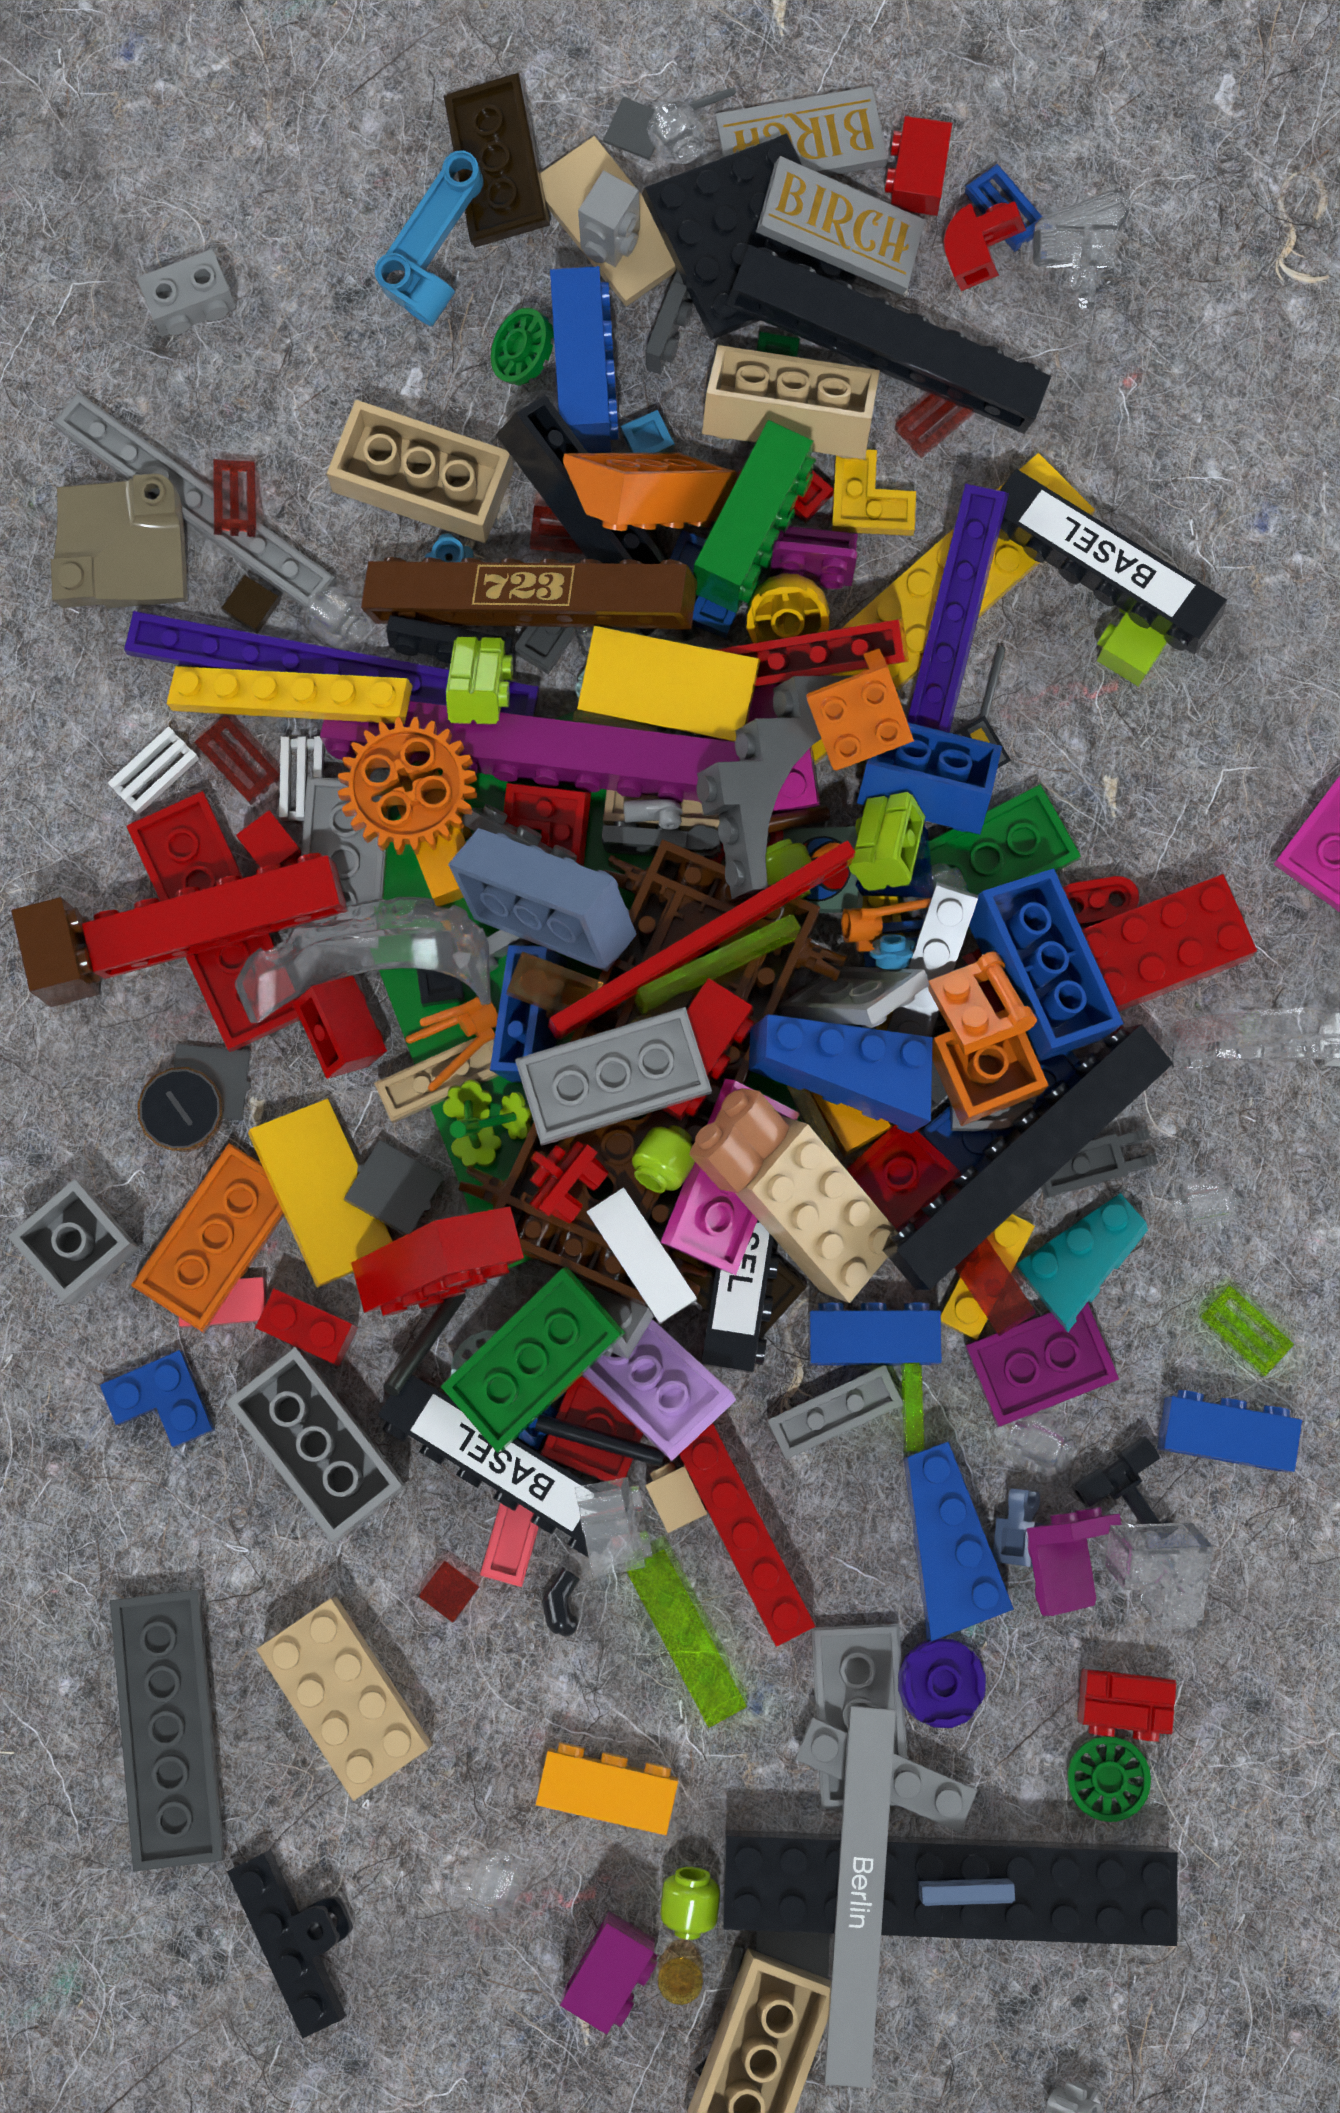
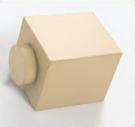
[645,1462,707,1533]

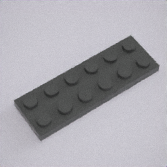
[110,1589,225,1872]

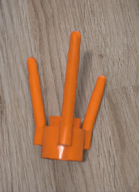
[841,898,931,952]
[405,995,498,1092]

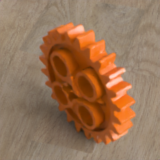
[337,717,477,855]

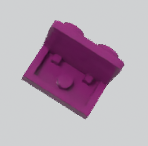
[770,526,858,589]
[1027,1507,1123,1617]

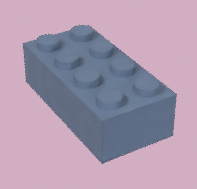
[448,828,637,972]

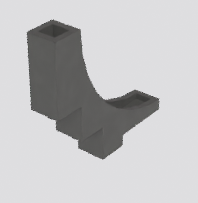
[697,675,854,899]

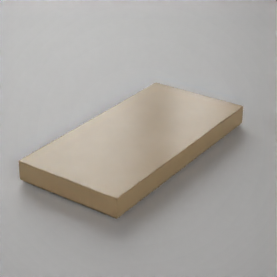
[540,136,677,307]

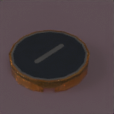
[138,1067,224,1152]

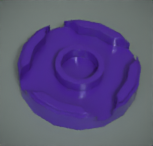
[898,1639,986,1728]

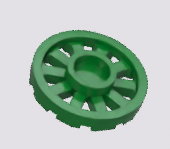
[491,308,554,386]
[1066,1736,1151,1822]

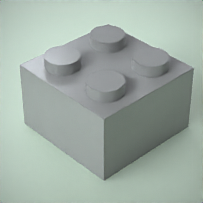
[7,1179,140,1305]

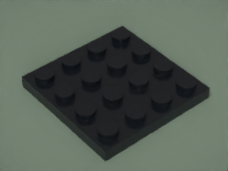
[642,133,856,340]

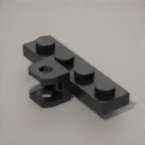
[227,1849,353,2039]

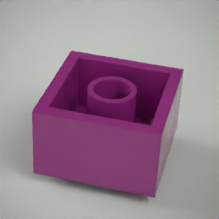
[559,1911,658,2035]

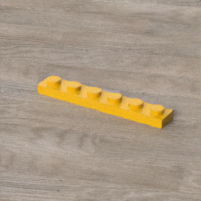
[166,666,413,724]

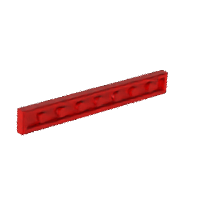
[548,840,856,1040]

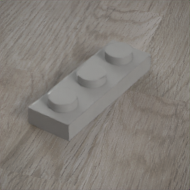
[767,1365,904,1460]

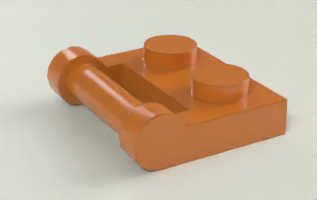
[928,952,1037,1055]

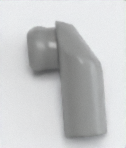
[623,799,683,830]

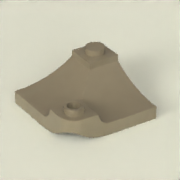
[51,474,188,608]

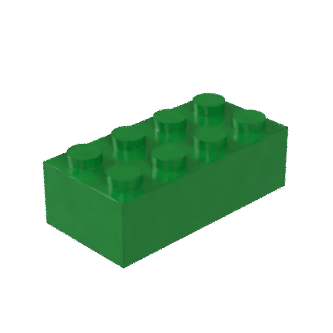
[693,420,816,614]

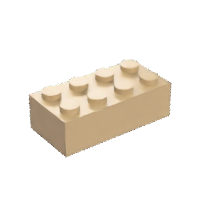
[702,345,880,460]
[326,400,514,544]
[735,1116,895,1303]
[256,1597,433,1801]
[687,1948,831,2113]

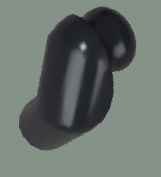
[542,1567,580,1637]

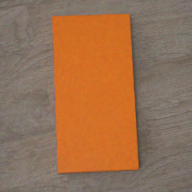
[131,1143,285,1333]

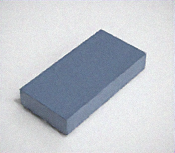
[918,1878,1015,1906]

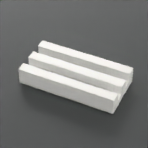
[108,726,199,815]
[279,736,324,821]

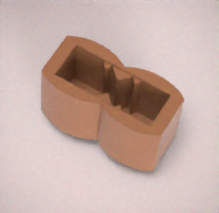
[689,1088,789,1193]

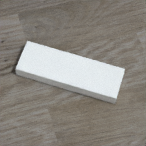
[587,1187,697,1324]

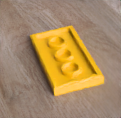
[577,626,760,742]
[248,1098,393,1288]

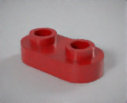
[1063,876,1139,927]

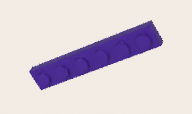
[907,484,1009,733]

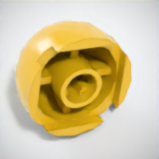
[746,573,830,643]

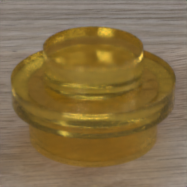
[658,1957,703,2005]

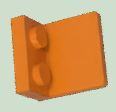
[806,648,914,771]

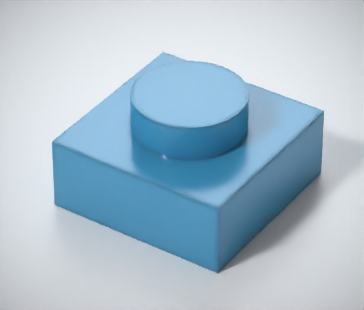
[621,410,675,453]

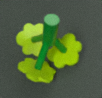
[443,1080,532,1167]

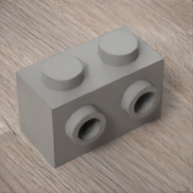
[578,170,640,268]
[136,248,236,337]

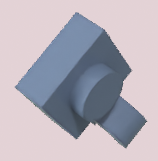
[993,1488,1043,1567]

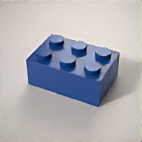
[857,723,1002,835]

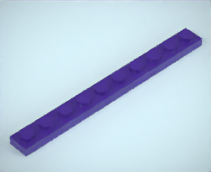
[124,611,539,717]

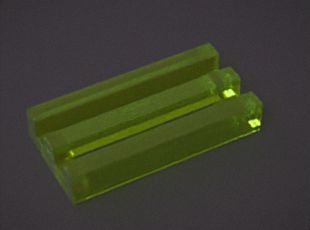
[1198,1285,1294,1377]
[901,1363,924,1452]

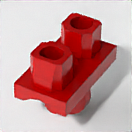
[530,1141,609,1223]

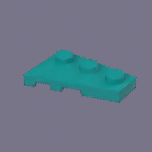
[1016,1193,1148,1332]

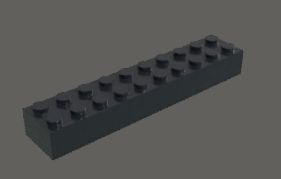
[723,1830,1178,1946]

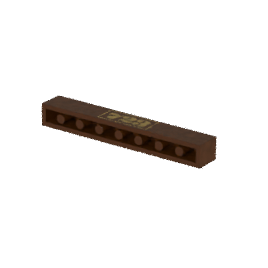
[361,557,697,629]

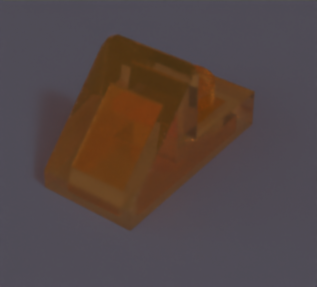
[506,951,604,1024]

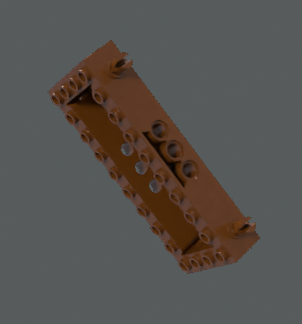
[458,839,847,1307]

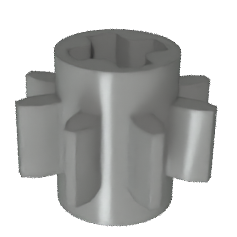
[1046,2081,1103,2113]

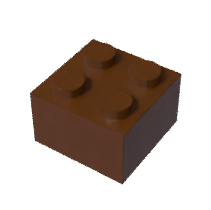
[11,897,103,1007]

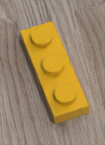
[941,1214,1035,1341]

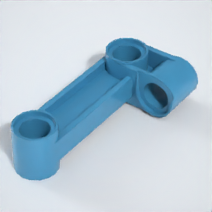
[375,151,483,327]

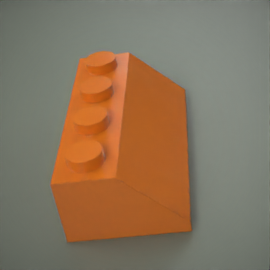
[563,452,738,531]

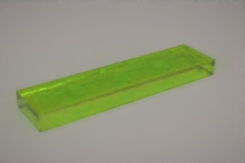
[635,915,801,1014]
[626,1549,747,1728]

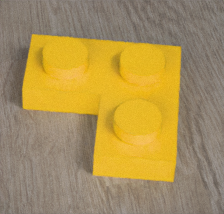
[832,450,916,536]

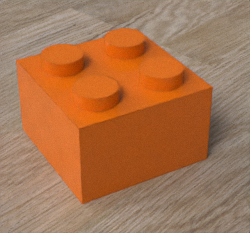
[932,1009,1049,1126]

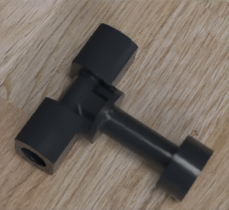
[1071,1436,1178,1552]

